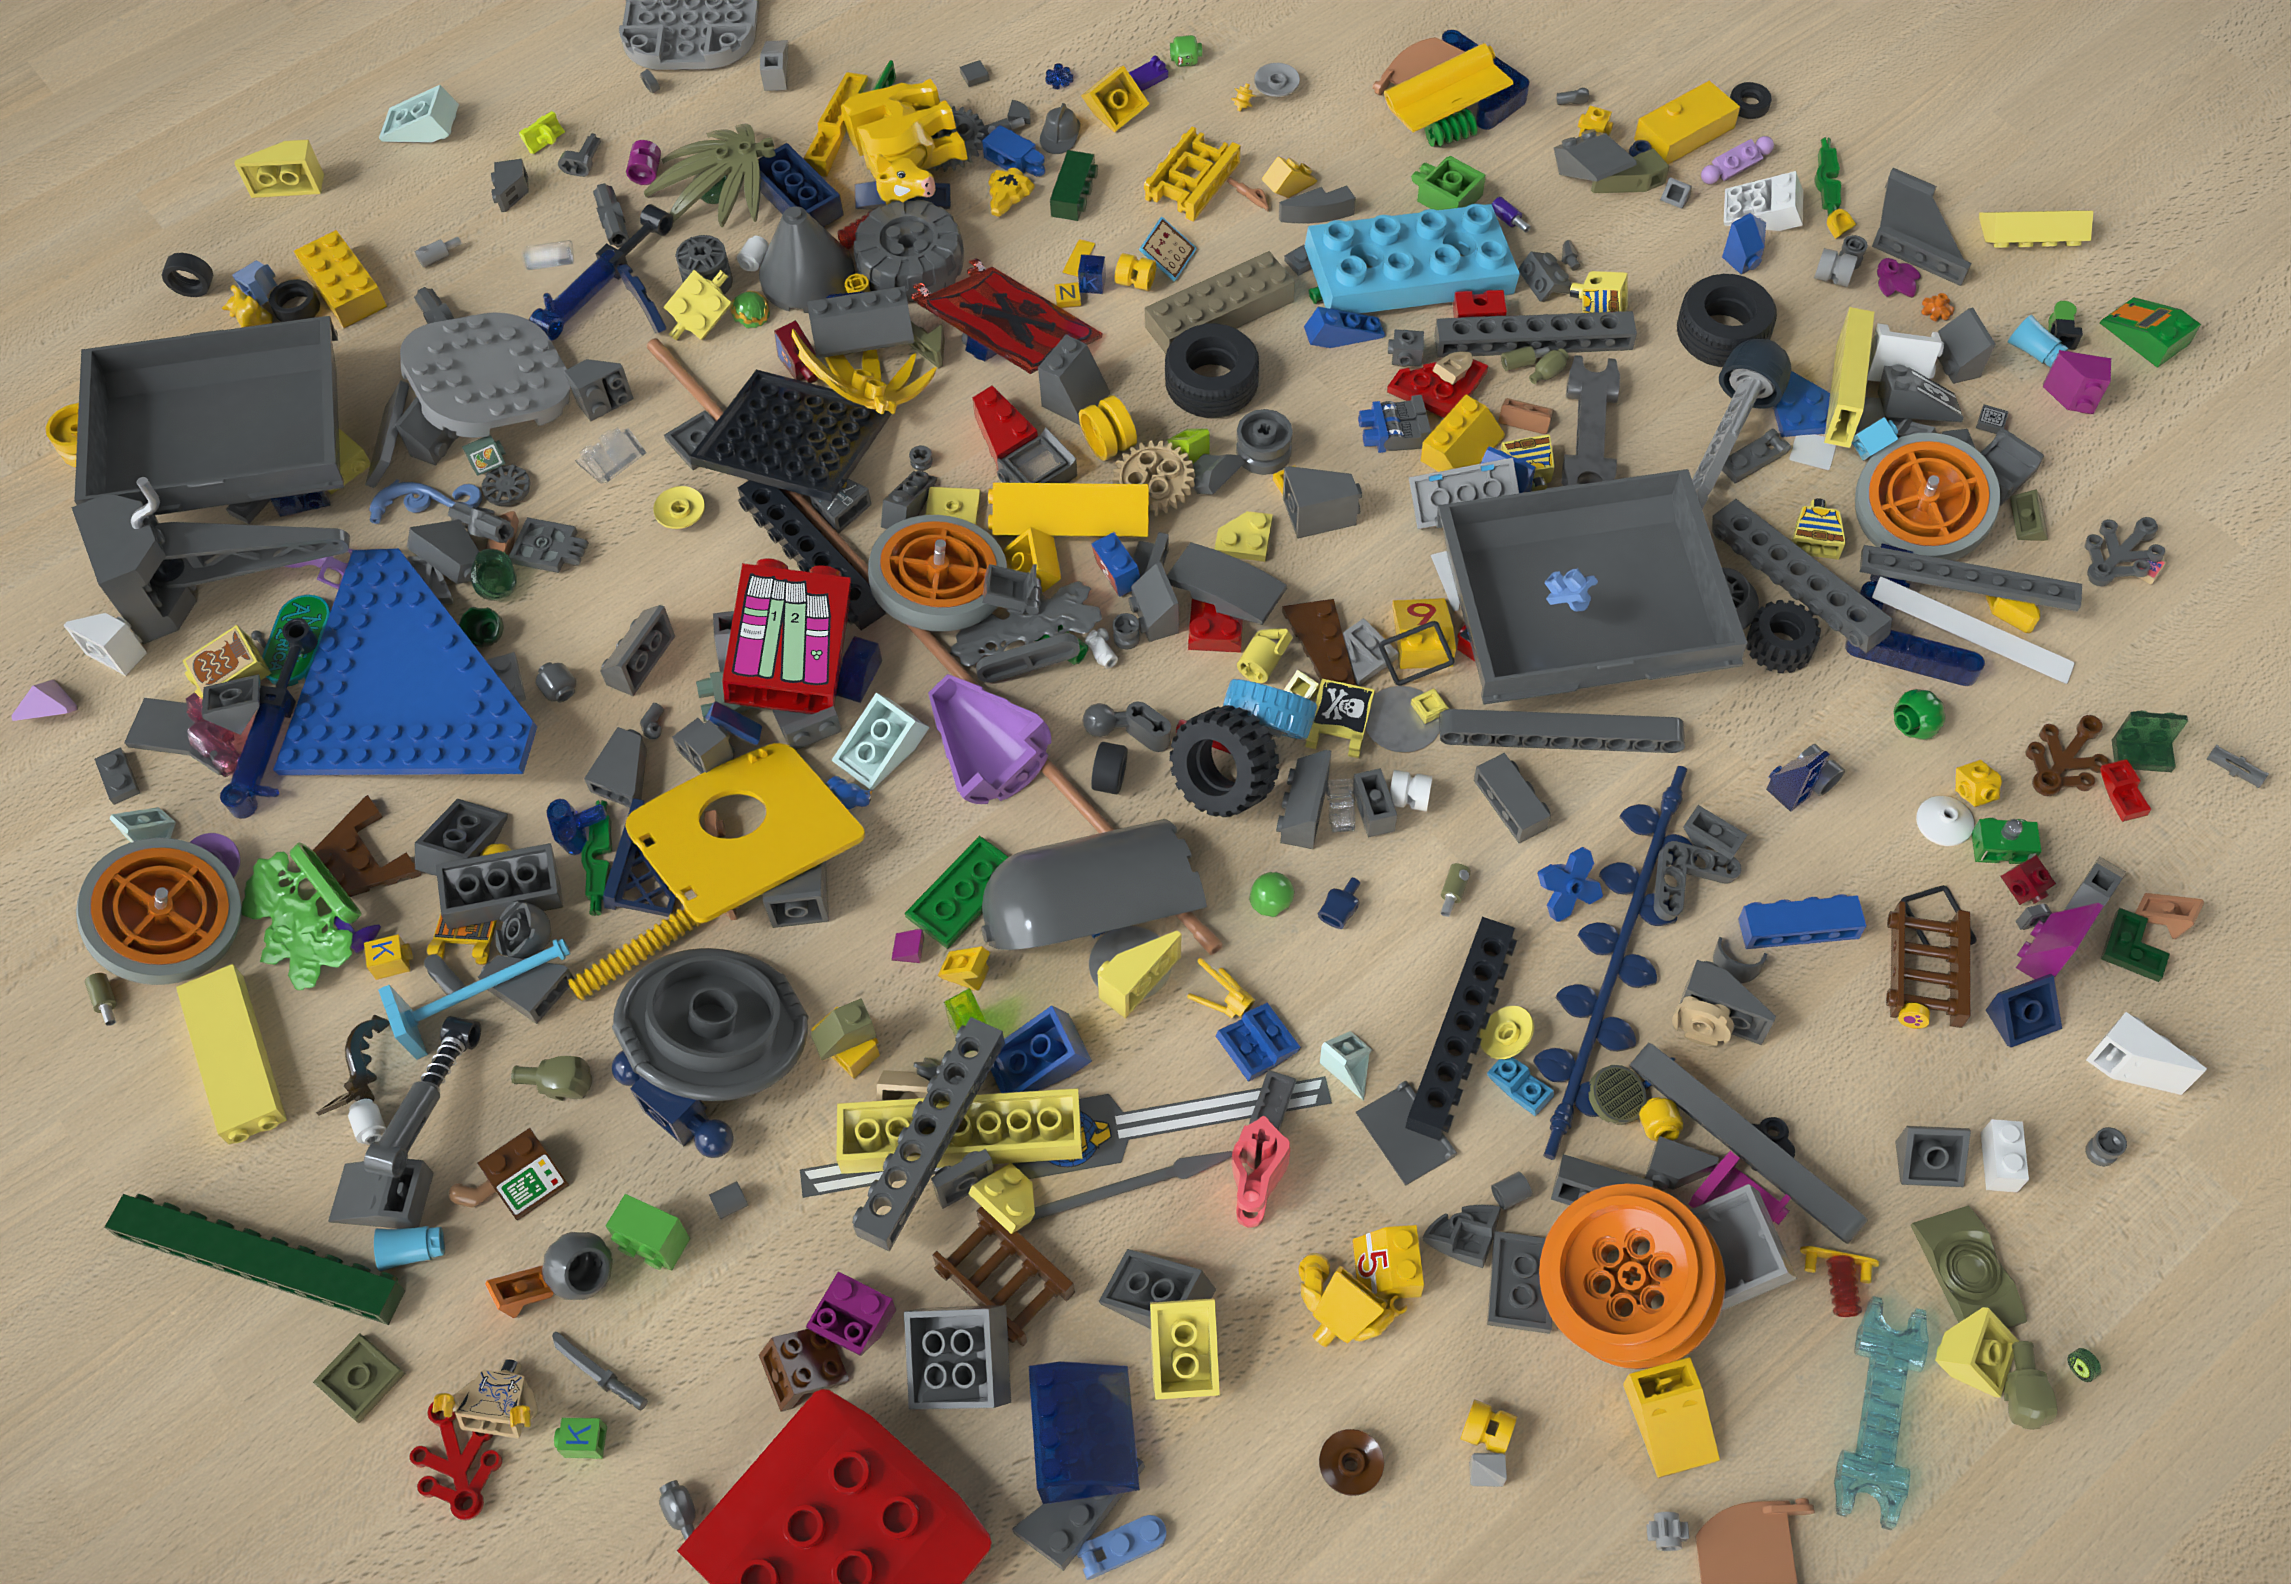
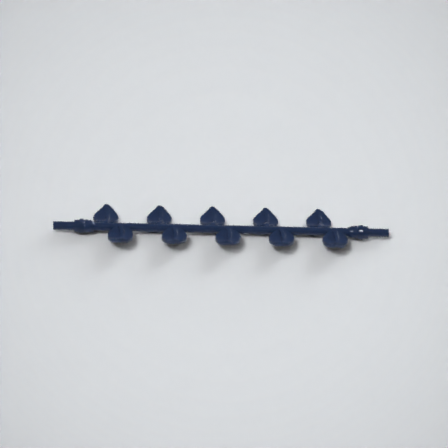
[1533,766,1697,1160]

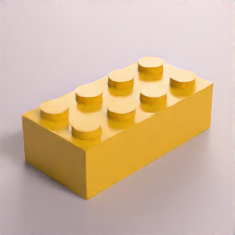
[293,230,387,328]

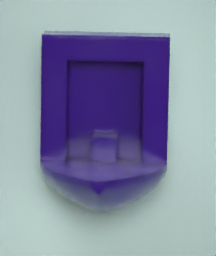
[334,916,381,954]

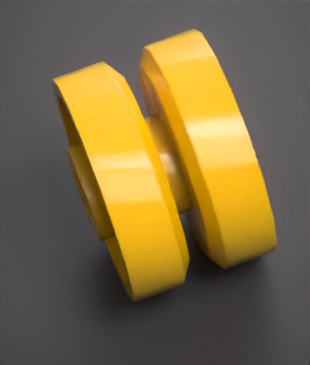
[1079,395,1137,461]
[46,403,79,467]

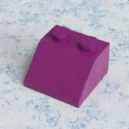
[2043,350,2112,414]

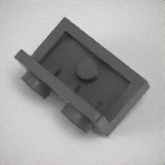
[1518,251,1572,302]

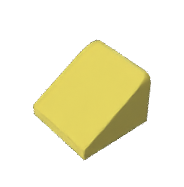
[1284,670,1320,700]

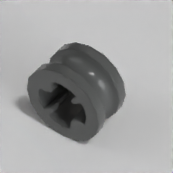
[909,445,933,471]

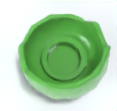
[1249,872,1295,917]

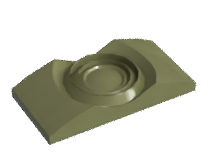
[1910,1205,2027,1329]

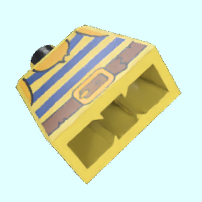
[1570,271,1628,313]
[1501,434,1554,491]
[1791,498,1845,560]

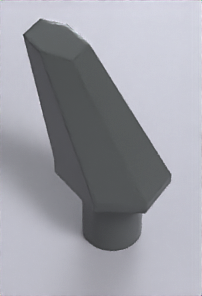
[1562,240,1580,271]

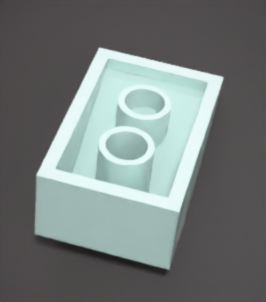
[379,85,459,143]
[831,693,930,790]

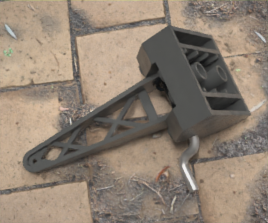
[71,477,350,644]

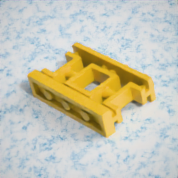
[1144,126,1241,222]

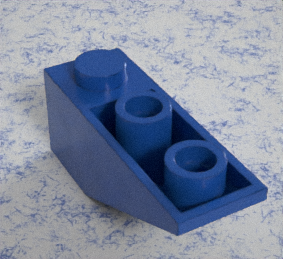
[1304,306,1385,348]

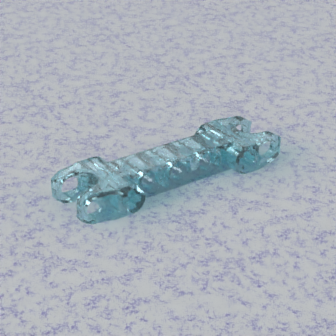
[1834,1296,1929,1530]

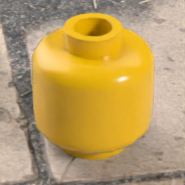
[1639,1097,1684,1142]

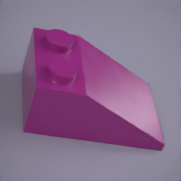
[2016,903,2103,979]

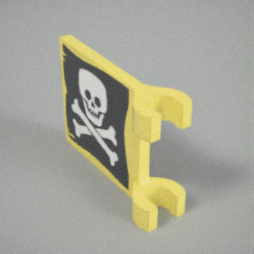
[1305,679,1375,758]

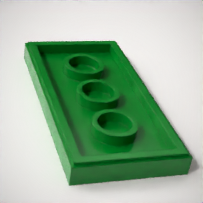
[905,835,1009,949]

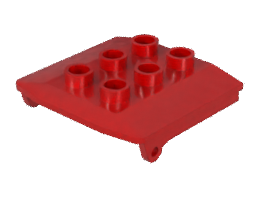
[677,1389,992,1584]

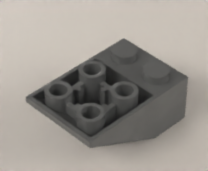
[328,1159,434,1229]

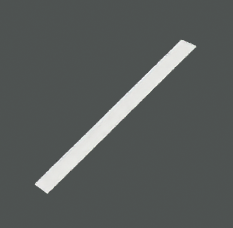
[1872,577,2074,684]

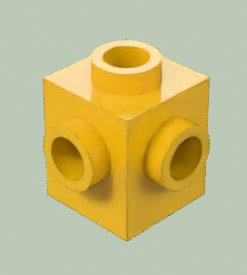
[1578,106,1613,137]
[1955,760,2002,807]

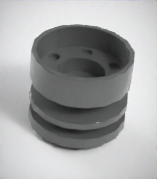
[675,235,733,295]

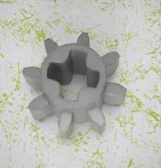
[1646,1512,1689,1551]

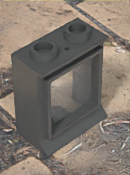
[997,427,1077,483]

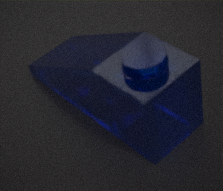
[1766,751,1830,812]

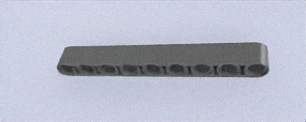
[1440,709,1685,753]
[1629,1042,1868,1244]

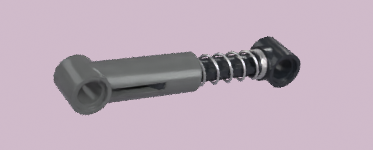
[364,1016,481,1178]

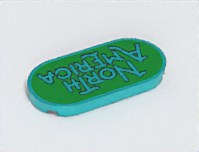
[262,594,331,686]

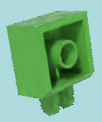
[1411,156,1486,210]

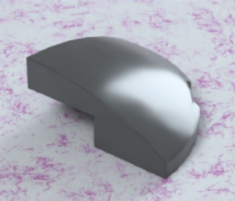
[1423,1205,1501,1268]

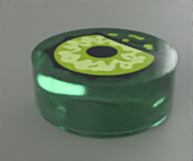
[2067,1348,2102,1382]

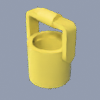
[1237,628,1293,683]

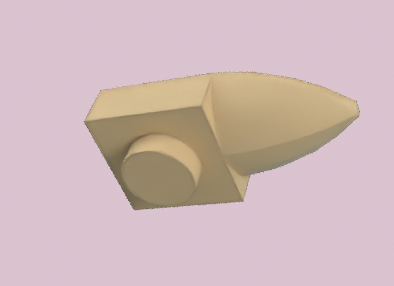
[1433,352,1473,385]

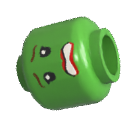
[1170,35,1202,67]

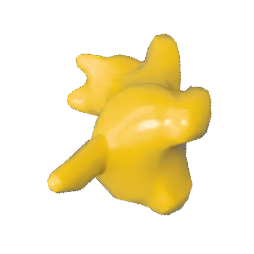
[222,285,273,328]

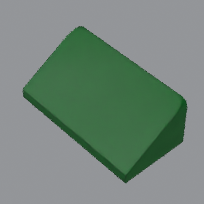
[872,60,896,90]

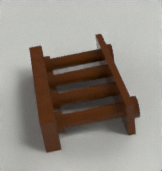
[1886,901,1971,1028]
[932,1206,1075,1346]

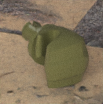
[511,1056,592,1101]
[2004,1341,2057,1430]

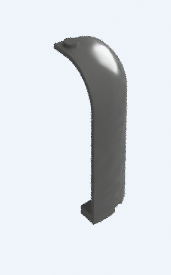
[981,819,1207,950]

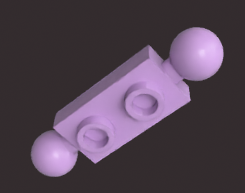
[1701,136,1774,184]

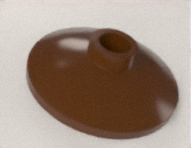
[1319,1429,1384,1496]

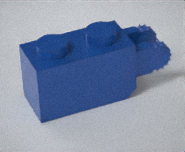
[982,125,1045,177]

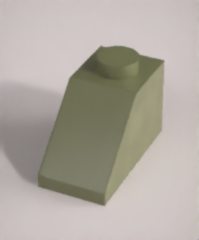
[811,998,877,1060]

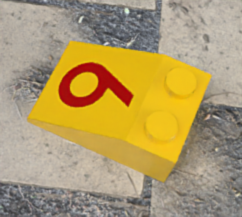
[1392,598,1456,669]

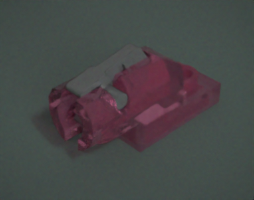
[186,692,244,777]

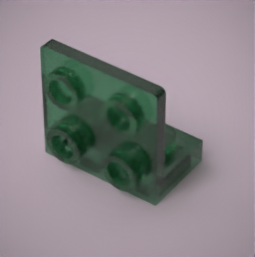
[2111,710,2188,773]

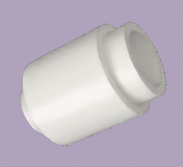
[737,236,769,271]
[348,1099,386,1145]

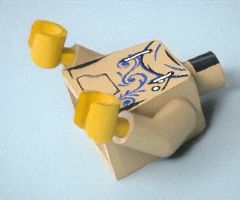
[432,1359,538,1439]

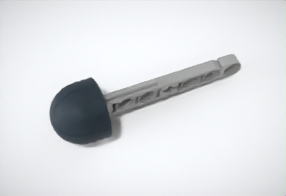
[1692,339,1791,509]

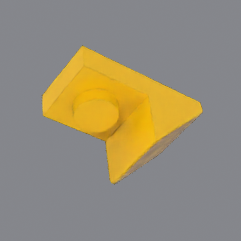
[937,946,991,991]

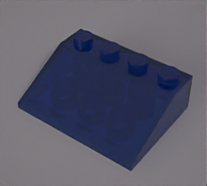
[1029,1361,1140,1504]

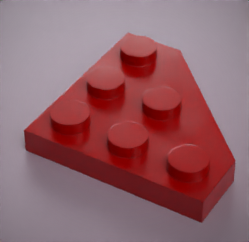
[1387,359,1488,418]

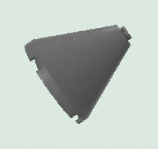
[759,207,855,313]

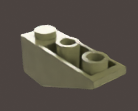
[1591,148,1670,193]

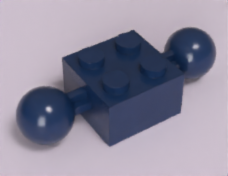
[612,1050,734,1158]

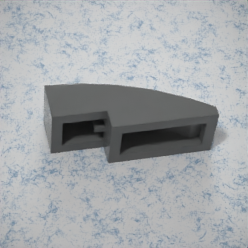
[1279,185,1356,224]

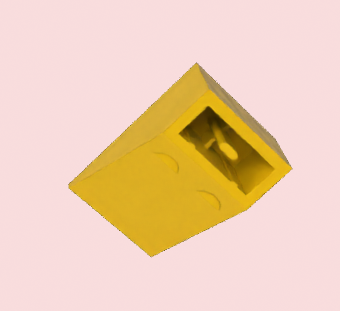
[1623,1357,1720,1478]

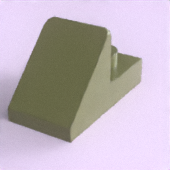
[909,321,945,369]

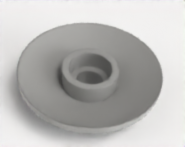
[1254,63,1300,97]

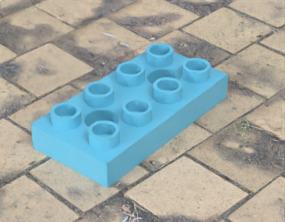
[1305,204,1520,314]

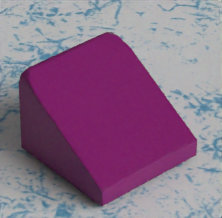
[891,929,924,963]

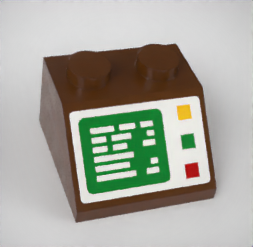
[477,1128,569,1221]

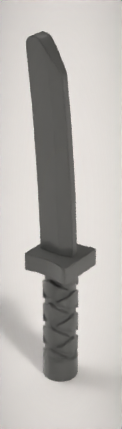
[552,1332,648,1411]

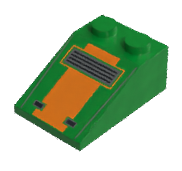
[2100,297,2201,368]

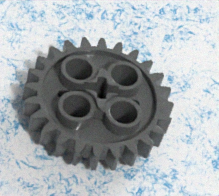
[928,106,987,172]

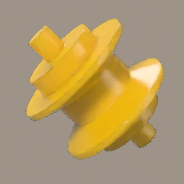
[1231,83,1256,111]

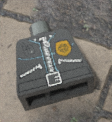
[810,479,872,534]

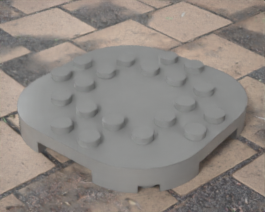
[619,0,759,70]
[400,312,570,438]

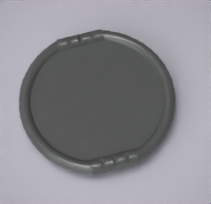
[612,948,809,1101]

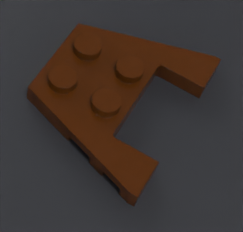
[312,795,421,897]

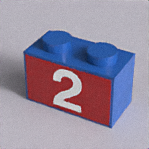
[1091,532,1140,597]

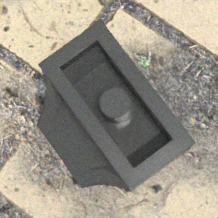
[1193,454,1245,495]

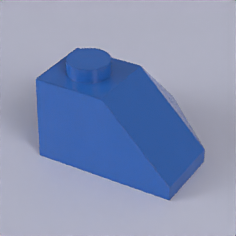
[1722,213,1766,275]

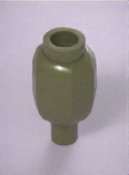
[1529,348,1569,384]

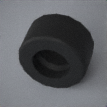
[1091,742,1128,795]

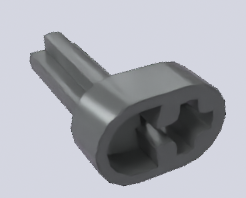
[558,133,601,177]

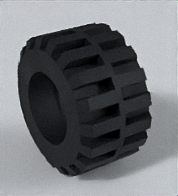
[1746,600,1821,673]

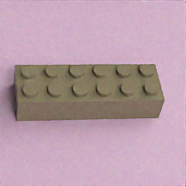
[1145,251,1295,354]

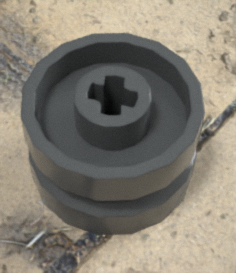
[1236,409,1293,475]

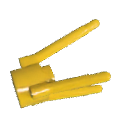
[1187,958,1255,1019]

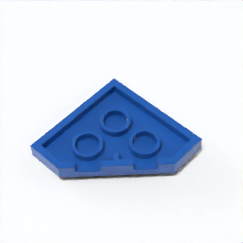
[1773,371,1830,437]

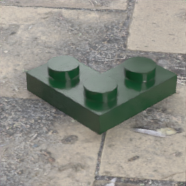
[2101,907,2170,982]

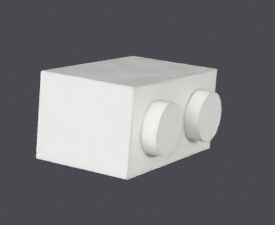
[1981,1119,2029,1192]

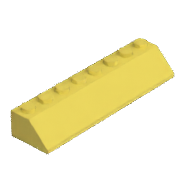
[836,1088,1083,1174]

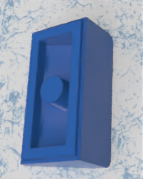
[705,701,762,745]

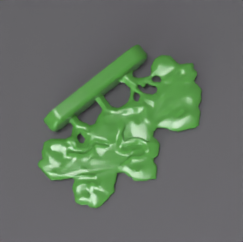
[241,842,362,990]

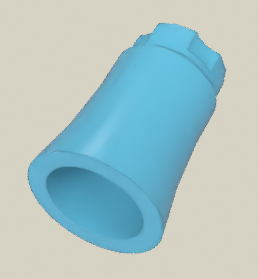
[2007,314,2068,368]
[374,1226,445,1272]

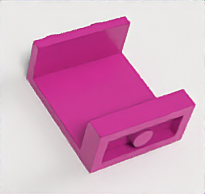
[1688,1151,1791,1225]

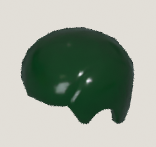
[459,607,504,647]

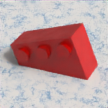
[972,385,1038,471]

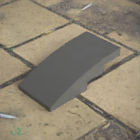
[1167,542,1287,625]

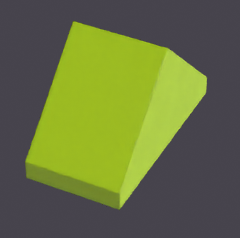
[1167,429,1210,464]

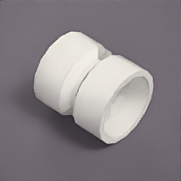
[1390,770,1432,811]

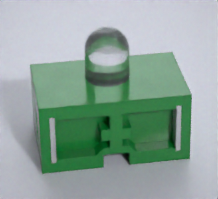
[1971,818,2042,864]

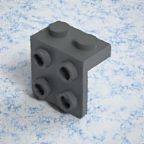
[773,706,842,750]

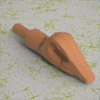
[1227,177,1269,211]

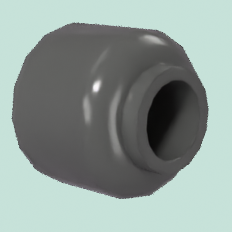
[535,662,576,703]

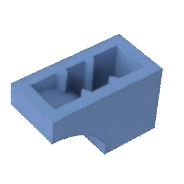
[232,260,277,305]

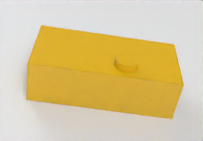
[1634,80,1740,164]

